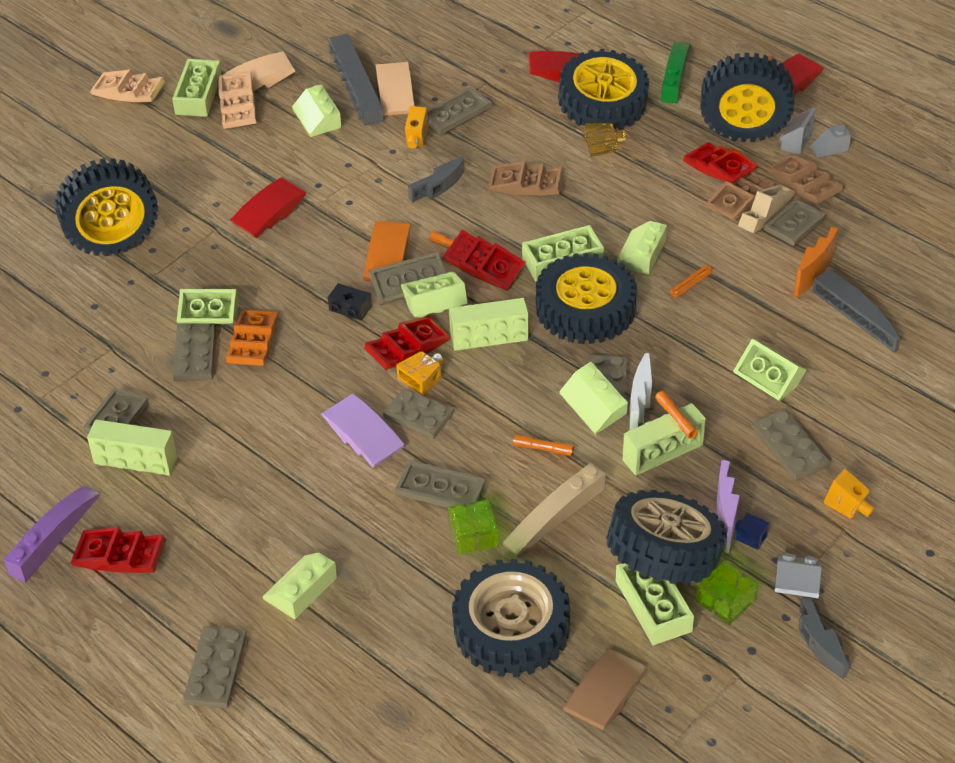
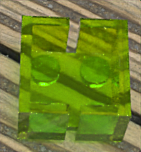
[448,499,498,554]
[696,560,759,625]

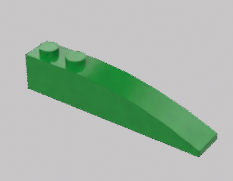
[661,41,690,104]

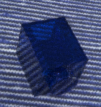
[735,513,770,550]

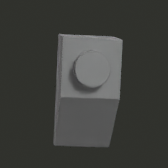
[810,125,851,158]

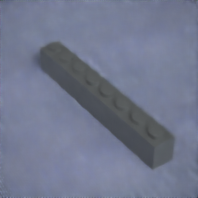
[328,34,384,126]

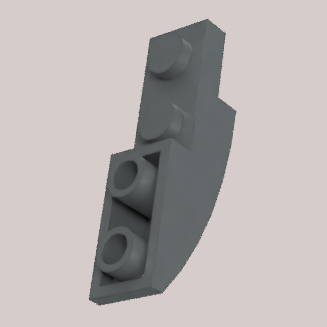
[408,156,464,203]
[798,596,850,678]

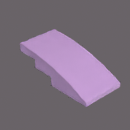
[322,394,405,468]
[716,460,740,553]

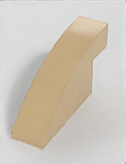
[738,184,795,233]

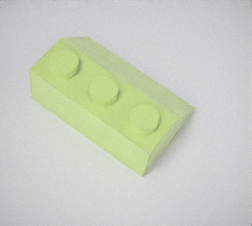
[292,84,341,137]
[617,221,667,275]
[401,272,468,318]
[177,289,239,324]
[733,339,807,401]
[559,362,628,435]
[263,552,337,619]

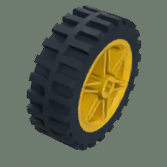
[558,49,649,132]

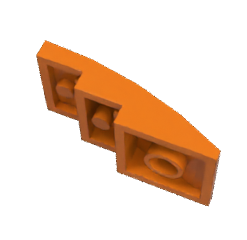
[363,221,411,281]
[794,227,838,298]
[226,309,279,366]

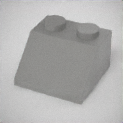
[780,108,816,155]
[774,553,822,598]

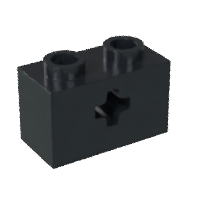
[328,283,372,321]

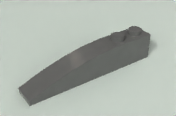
[812,269,900,353]

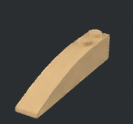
[503,463,605,557]

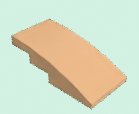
[223,51,295,91]
[376,62,414,116]
[90,69,165,102]
[219,70,256,129]

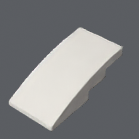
[629,353,652,430]

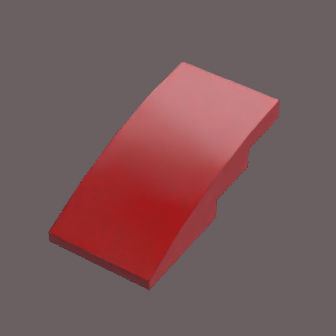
[528,51,579,83]
[782,53,824,95]
[683,142,758,183]
[230,177,307,239]
[442,229,526,291]
[364,316,450,370]
[70,527,166,573]

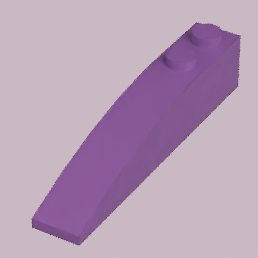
[4,486,100,583]

